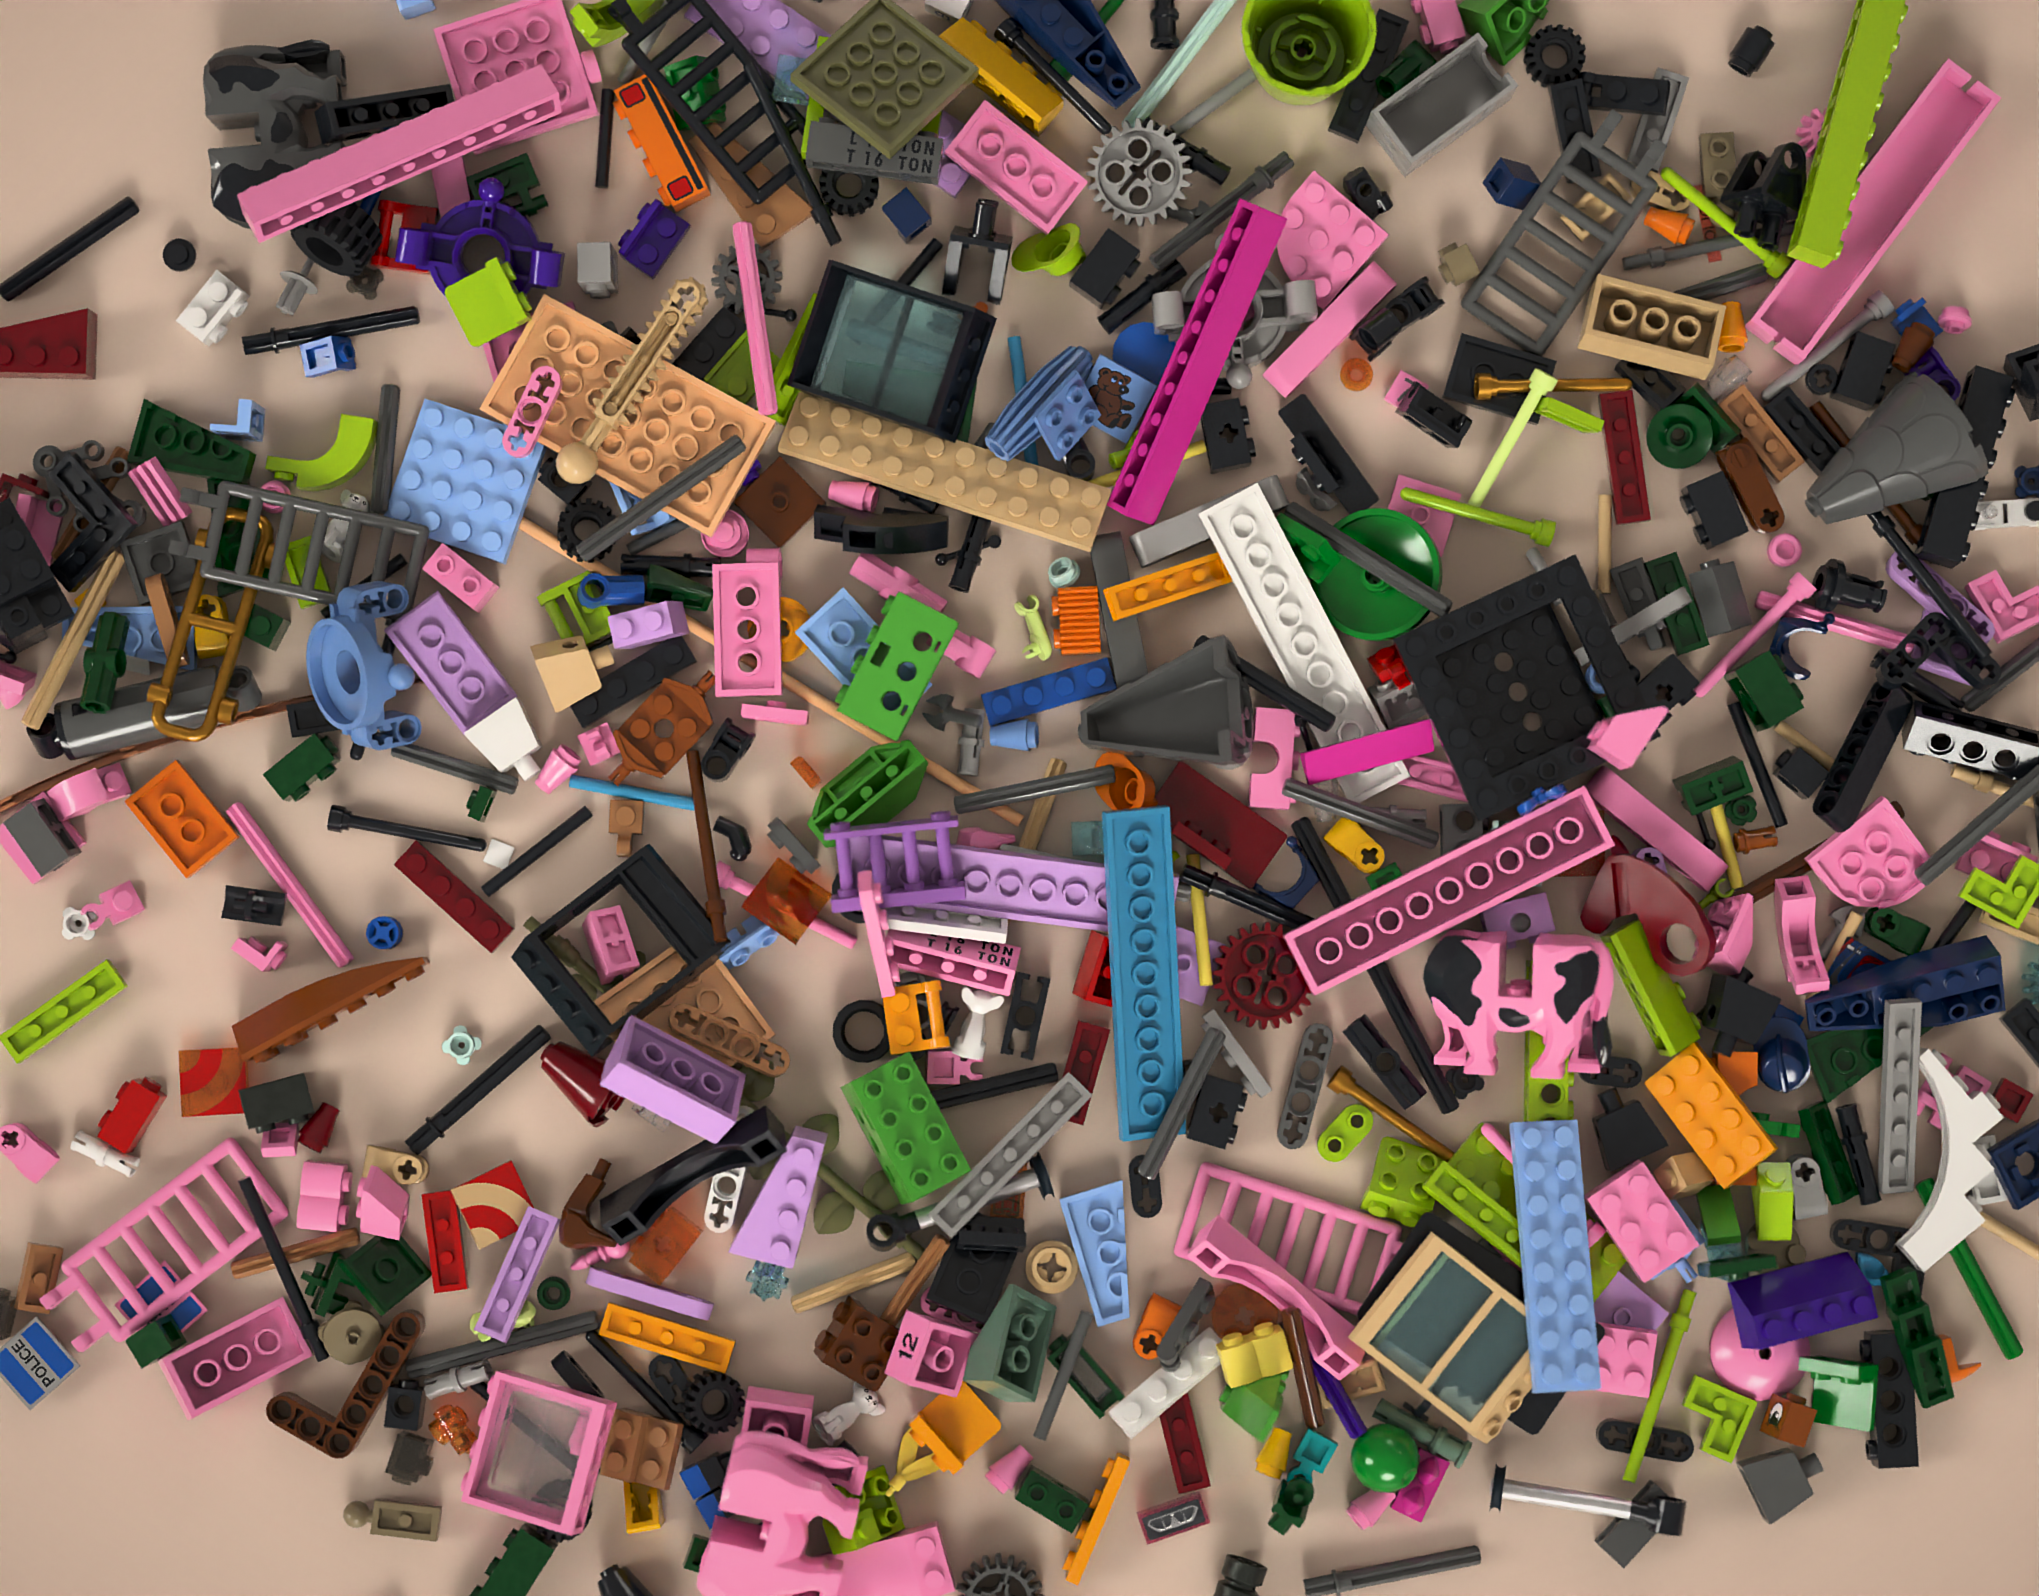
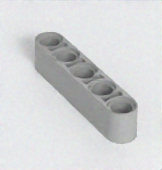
[1129,475,1290,568]

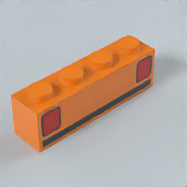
[612,74,711,213]

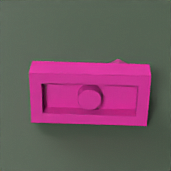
[1390,1447,1450,1523]

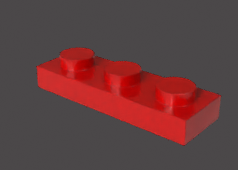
[421,1190,469,1294]

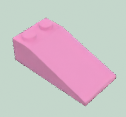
[158,1297,313,1420]
[813,1520,956,1596]

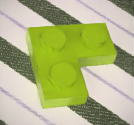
[1957,854,2039,929]
[1681,1374,1758,1464]

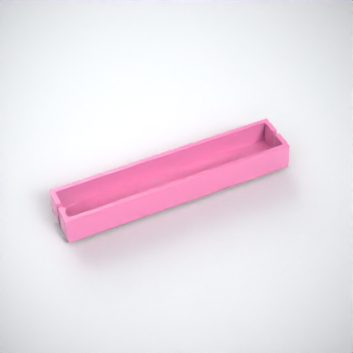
[1745,58,2001,365]

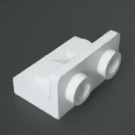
[176,270,250,347]

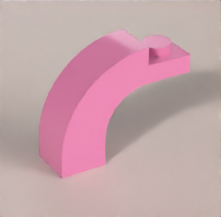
[1774,875,1830,995]

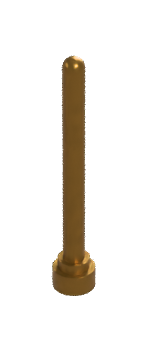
[1474,373,1632,400]
[1327,1065,1455,1162]

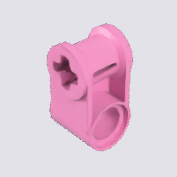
[0,1123,60,1184]

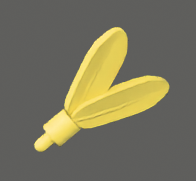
[886,1428,940,1497]

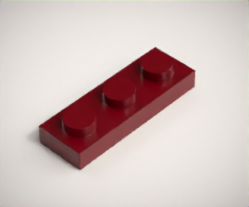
[1062,1020,1110,1125]
[1159,1392,1211,1494]

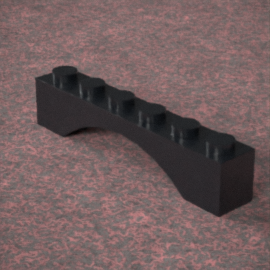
[599,1105,787,1246]

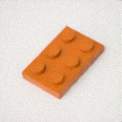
[124,760,240,878]

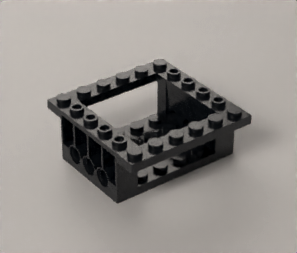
[1392,554,1661,822]

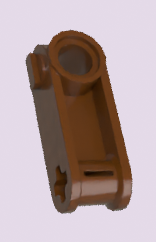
[1715,437,1785,534]

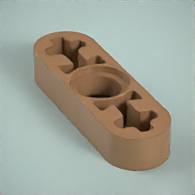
[145,573,190,668]

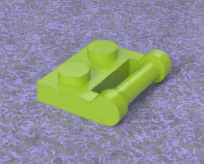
[537,570,612,646]

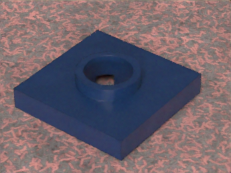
[1986,1119,2039,1210]

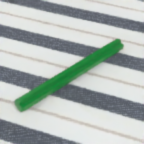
[1915,1178,2023,1360]

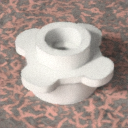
[62,907,96,940]

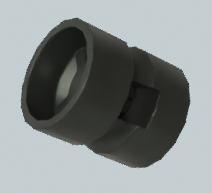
[1214,1554,1268,1596]

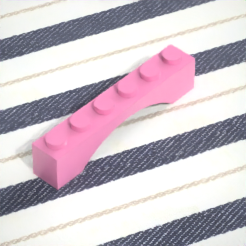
[1187,1215,1366,1381]

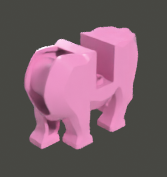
[697,1431,868,1596]

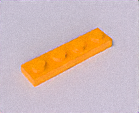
[1103,552,1233,622]
[598,1302,736,1374]
[1062,1452,1130,1585]

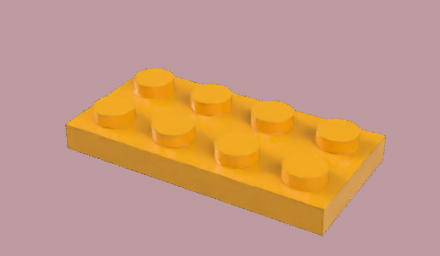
[1644,1042,1779,1189]

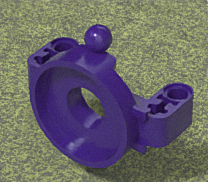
[395,177,565,296]

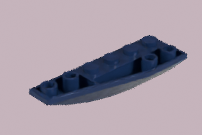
[995,0,1141,109]
[1805,935,2006,1031]

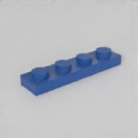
[981,657,1117,727]

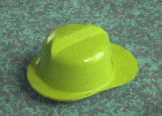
[1011,223,1087,276]

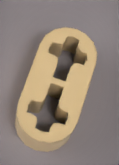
[1629,170,1691,213]

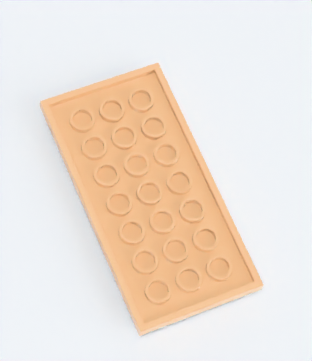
[479,294,776,538]

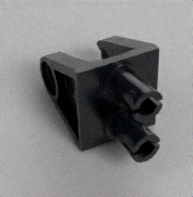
[1720,142,1807,250]
[942,198,1013,305]

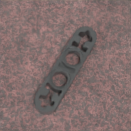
[1277,1023,1333,1149]

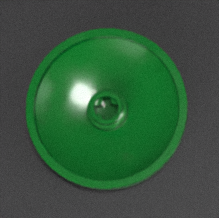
[1311,508,1442,641]

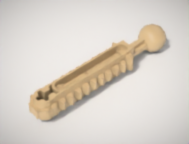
[556,277,709,484]

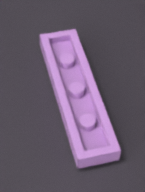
[474,1206,560,1344]

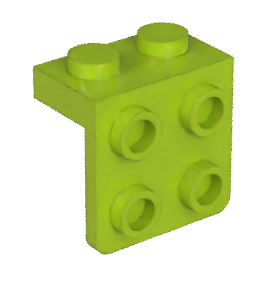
[445,257,532,347]
[1360,1136,1443,1227]

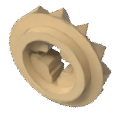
[1025,1240,1078,1294]

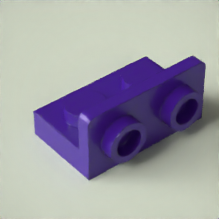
[618,199,691,280]

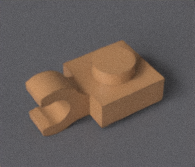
[609,800,645,857]

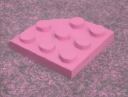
[1277,170,1389,310]
[1804,795,1930,908]

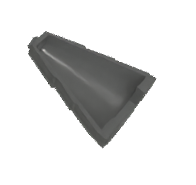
[1805,371,1988,525]
[1078,635,1254,766]

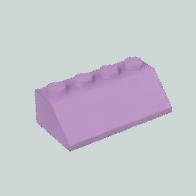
[600,1015,746,1144]

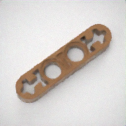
[668,1003,790,1078]

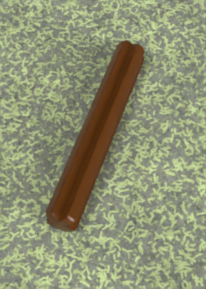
[1281,1306,1325,1429]

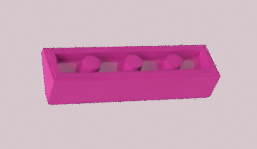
[1299,719,1435,785]

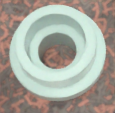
[1048,557,1081,588]

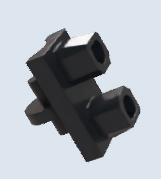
[221,885,287,926]

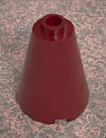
[540,1041,626,1127]

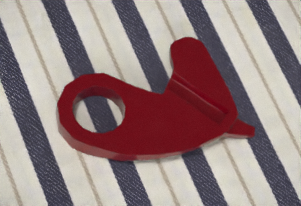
[1580,835,1717,977]

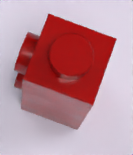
[97,1077,168,1154]

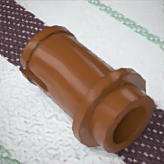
[1733,826,1778,855]

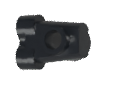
[1343,167,1393,220]

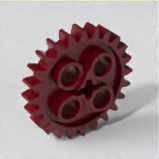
[1211,922,1312,1030]

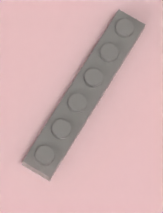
[1877,998,1922,1194]
[928,1072,1092,1239]

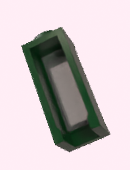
[1047,1334,1125,1419]

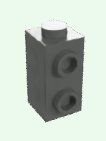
[1689,559,1753,638]

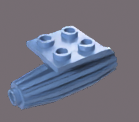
[984,346,1101,462]

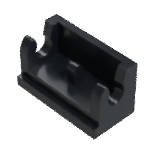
[1395,381,1472,448]

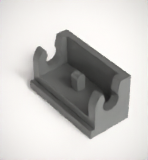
[3,798,82,877]

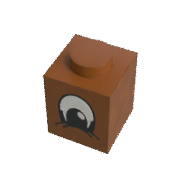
[1759,1392,1817,1448]

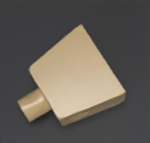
[530,635,615,713]

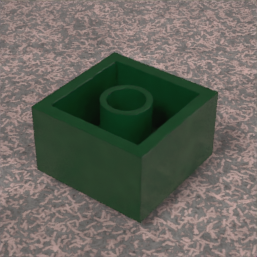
[1724,650,1804,732]

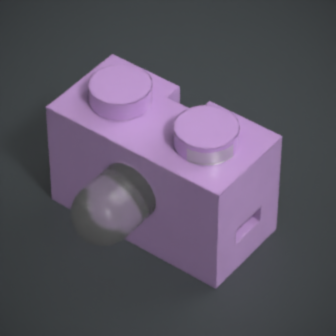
[1479,892,1556,950]

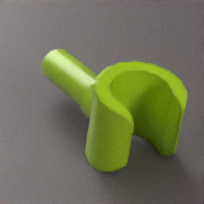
[1698,878,1734,910]

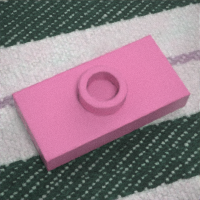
[741,701,810,726]

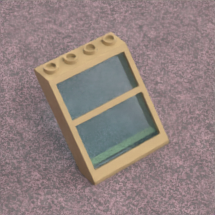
[1348,1232,1532,1444]

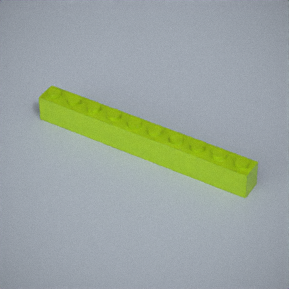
[1786,0,1908,269]

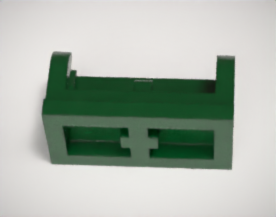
[1672,756,1753,816]

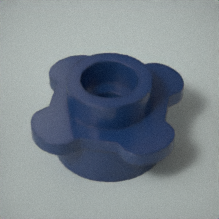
[2014,465,2039,498]

